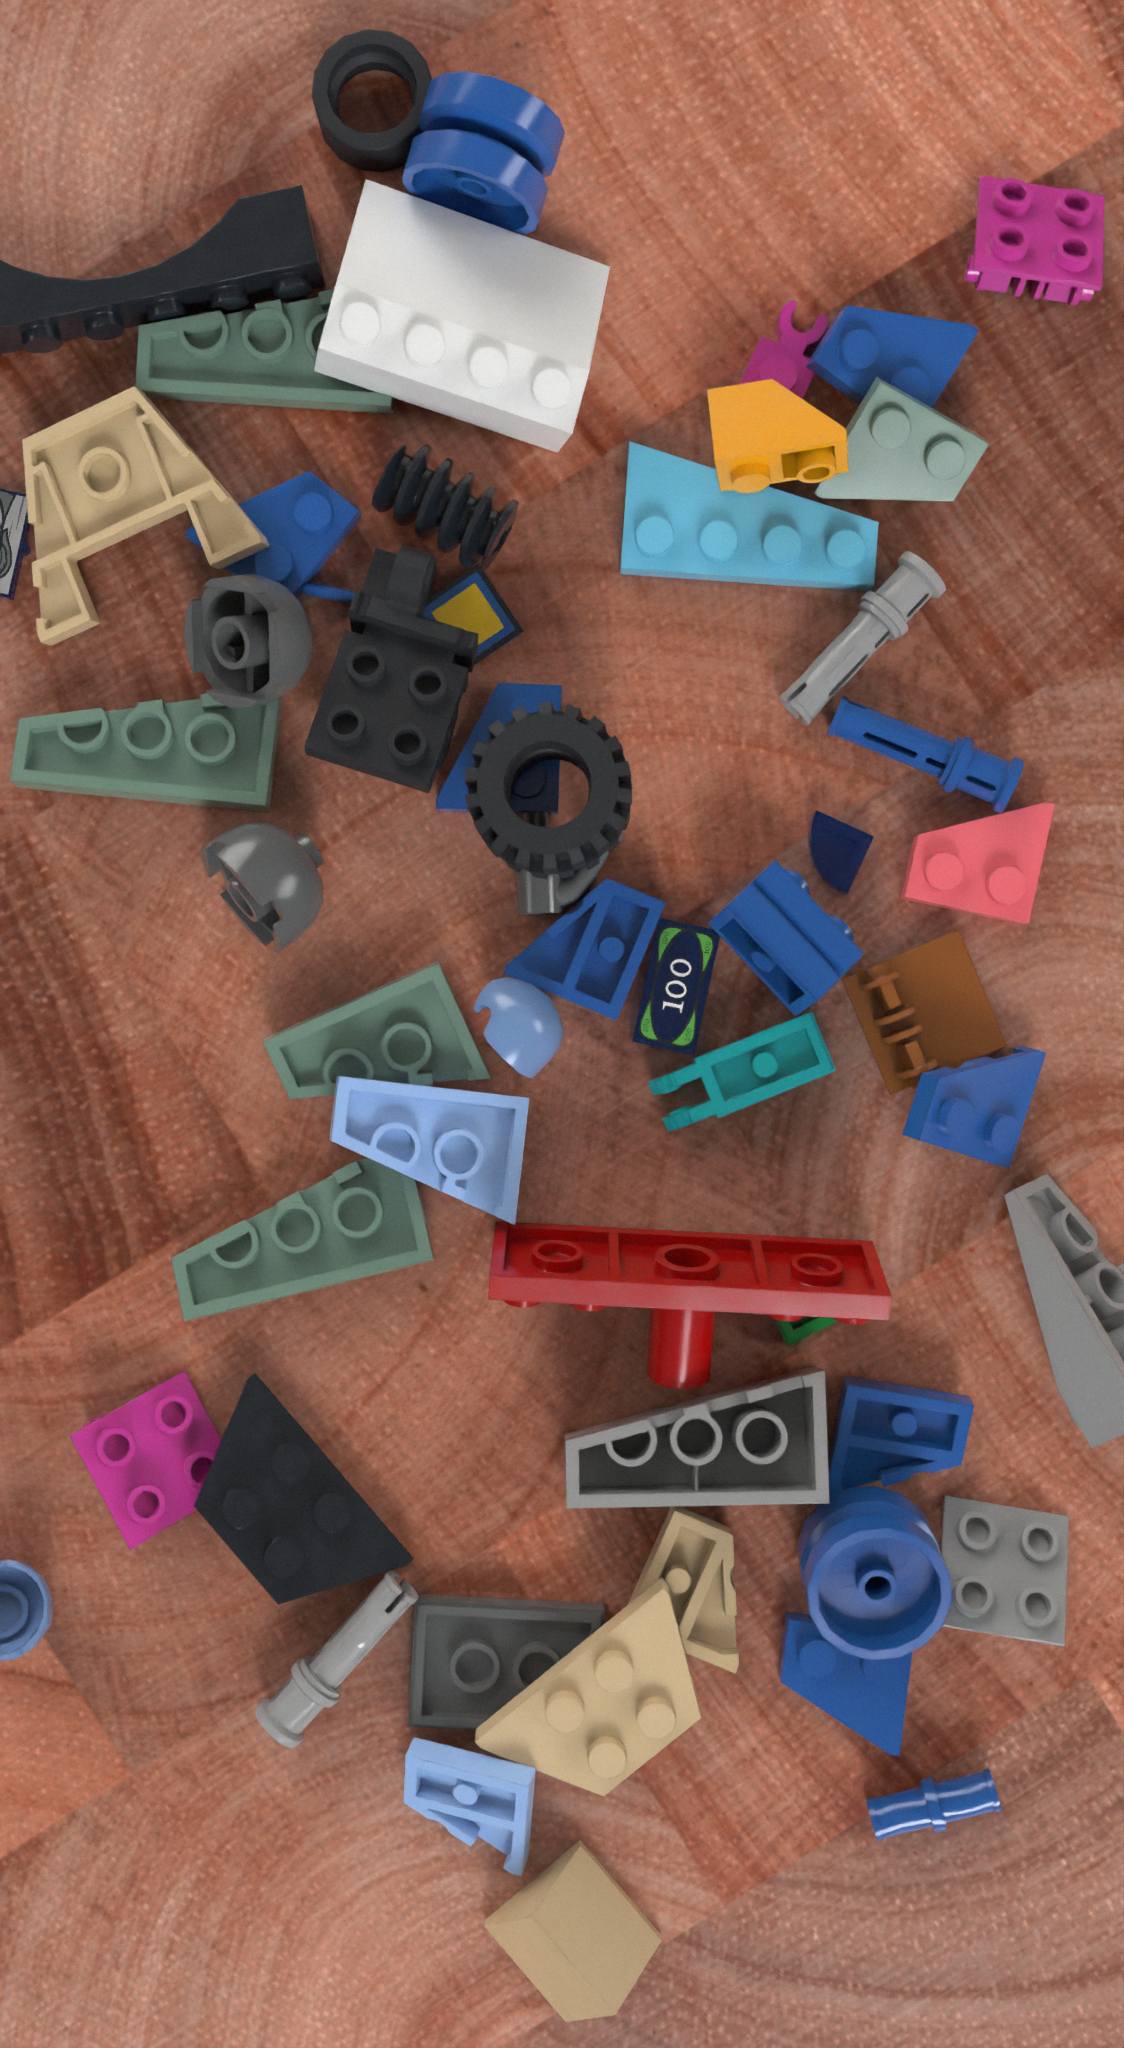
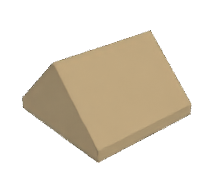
[484,1840,662,2022]

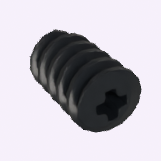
[371,444,519,573]

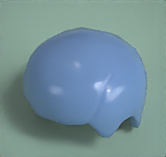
[474,977,564,1078]
[0,1559,54,1661]

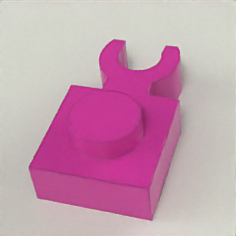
[740,300,827,399]

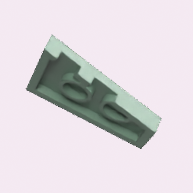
[263,960,491,1099]

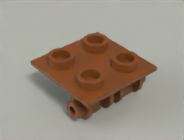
[841,930,1007,1095]

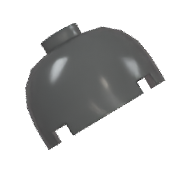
[184,574,314,708]
[200,822,324,953]

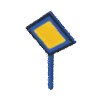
[301,563,524,665]

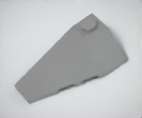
[1004,1174,1124,1448]

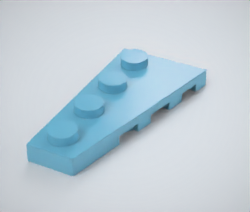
[620,441,879,591]

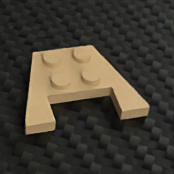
[22,386,269,646]

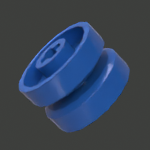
[402,71,565,235]
[797,1486,952,1660]

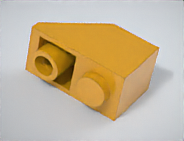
[707,379,849,493]

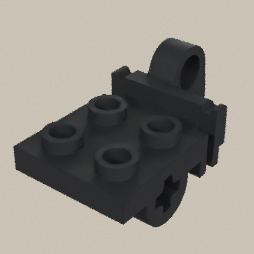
[304,545,478,793]

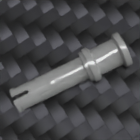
[778,551,946,726]
[255,1570,419,1749]

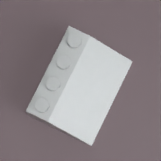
[314,179,610,453]

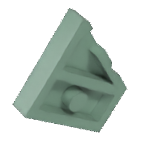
[811,377,989,501]

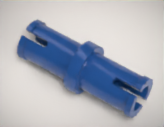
[866,1768,1002,1841]

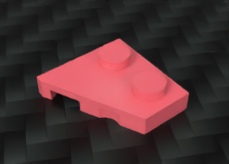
[900,802,1055,925]

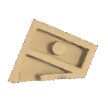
[628,1506,739,1674]

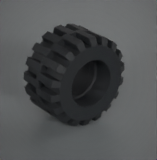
[464,702,632,879]

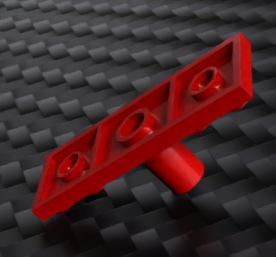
[488,1221,892,1389]

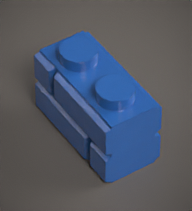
[708,860,864,1016]

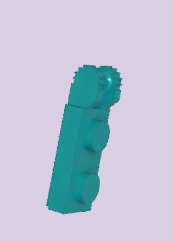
[648,1011,836,1132]

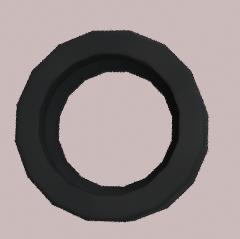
[312,29,432,172]

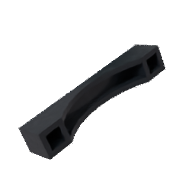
[0,185,326,355]

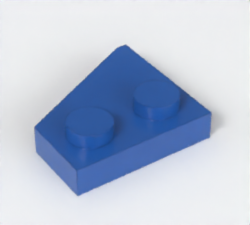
[806,305,979,408]
[503,878,666,1021]
[902,1046,1046,1169]

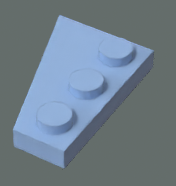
[329,1076,529,1225]

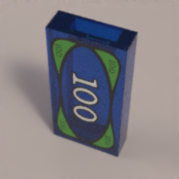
[631,918,720,1055]

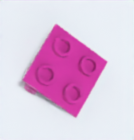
[964,176,1105,306]
[69,1371,220,1550]

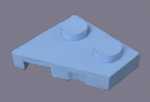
[403,1737,536,1877]

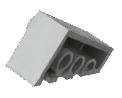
[565,1366,830,1508]

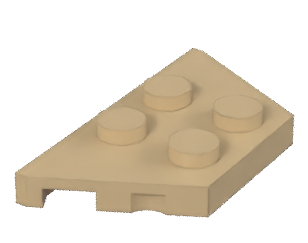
[475,1577,701,1797]

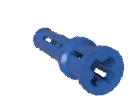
[827,696,1025,814]

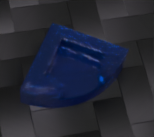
[808,810,874,895]

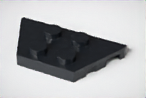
[193,1373,414,1605]

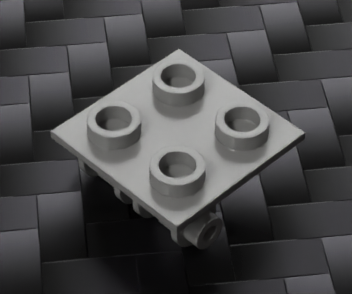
[940,1496,1069,1647]

